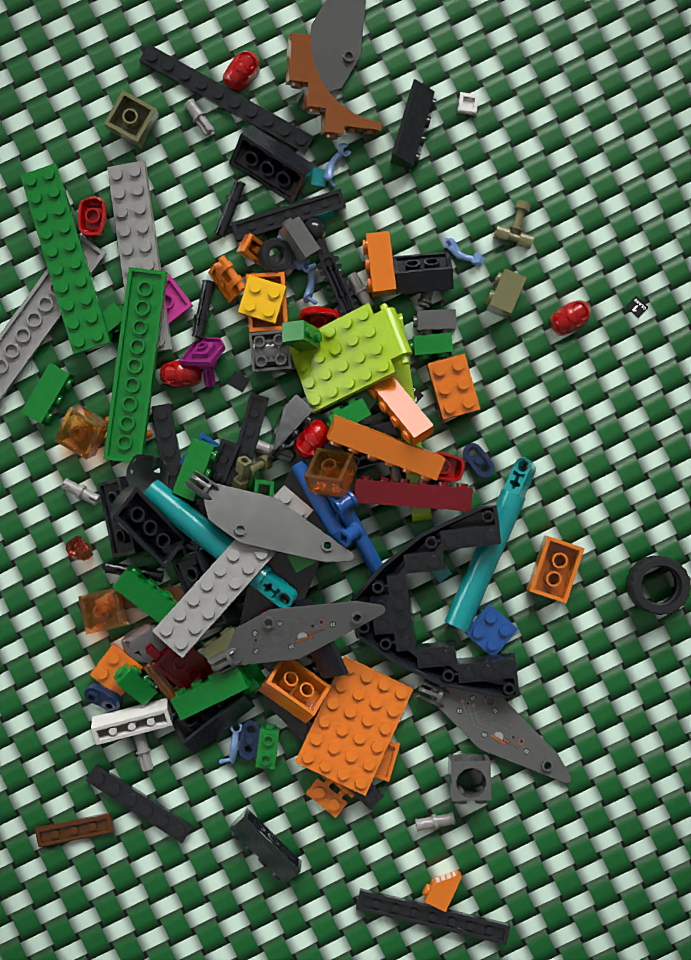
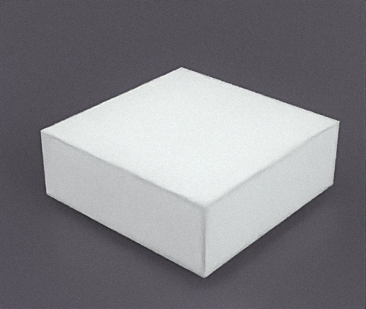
[457,92,479,116]

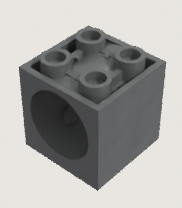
[249,330,293,376]
[448,753,492,804]

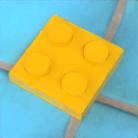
[238,275,287,324]

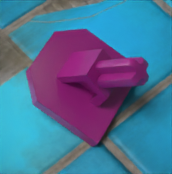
[179,337,226,387]

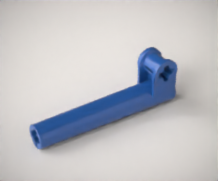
[291,460,364,548]
[327,488,383,575]

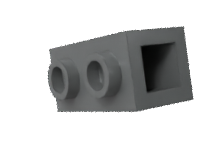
[278,217,321,264]
[413,309,456,335]

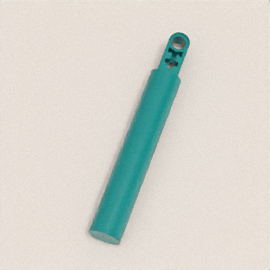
[444,457,536,632]
[144,479,298,608]

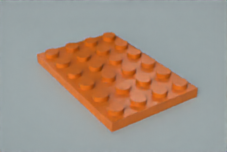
[295,656,413,796]

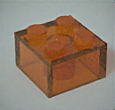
[54,404,108,460]
[304,448,358,498]
[78,588,129,634]

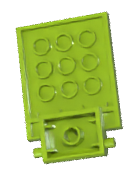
[290,303,413,414]

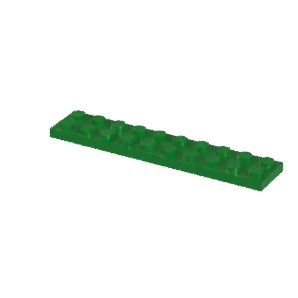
[20,163,112,355]
[103,267,168,463]

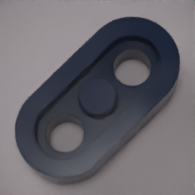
[463,443,494,478]
[84,683,122,712]
[238,720,261,759]

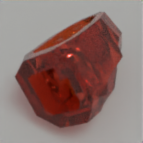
[65,536,94,561]

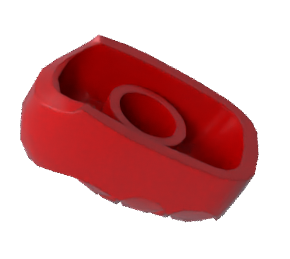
[222,50,260,93]
[78,196,107,237]
[549,300,591,336]
[299,306,340,329]
[160,361,202,388]
[293,420,329,459]
[435,452,465,481]

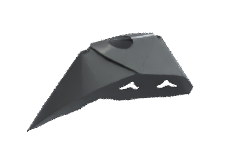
[126,454,169,494]
[121,622,166,663]

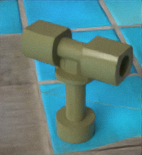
[493,200,534,249]
[232,454,273,490]

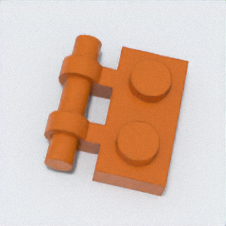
[208,255,246,304]
[306,777,355,818]

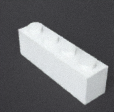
[91,698,172,745]

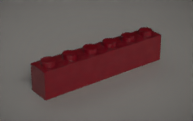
[355,476,473,511]

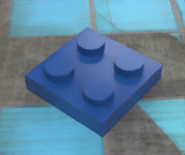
[464,603,518,655]

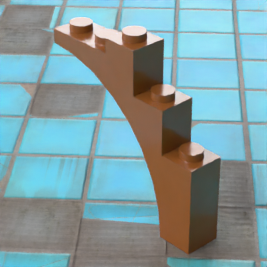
[286,32,382,140]

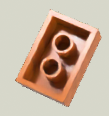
[362,231,396,298]
[246,272,288,333]
[426,353,480,421]
[526,535,585,603]
[258,660,331,724]

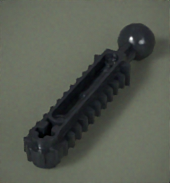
[304,218,360,317]

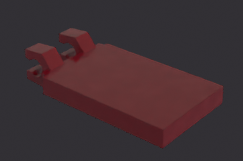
[145,643,215,689]

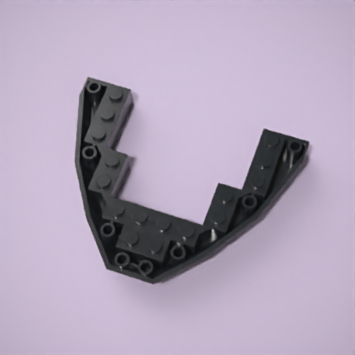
[351,502,520,698]

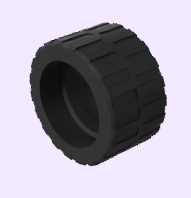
[626,555,691,615]

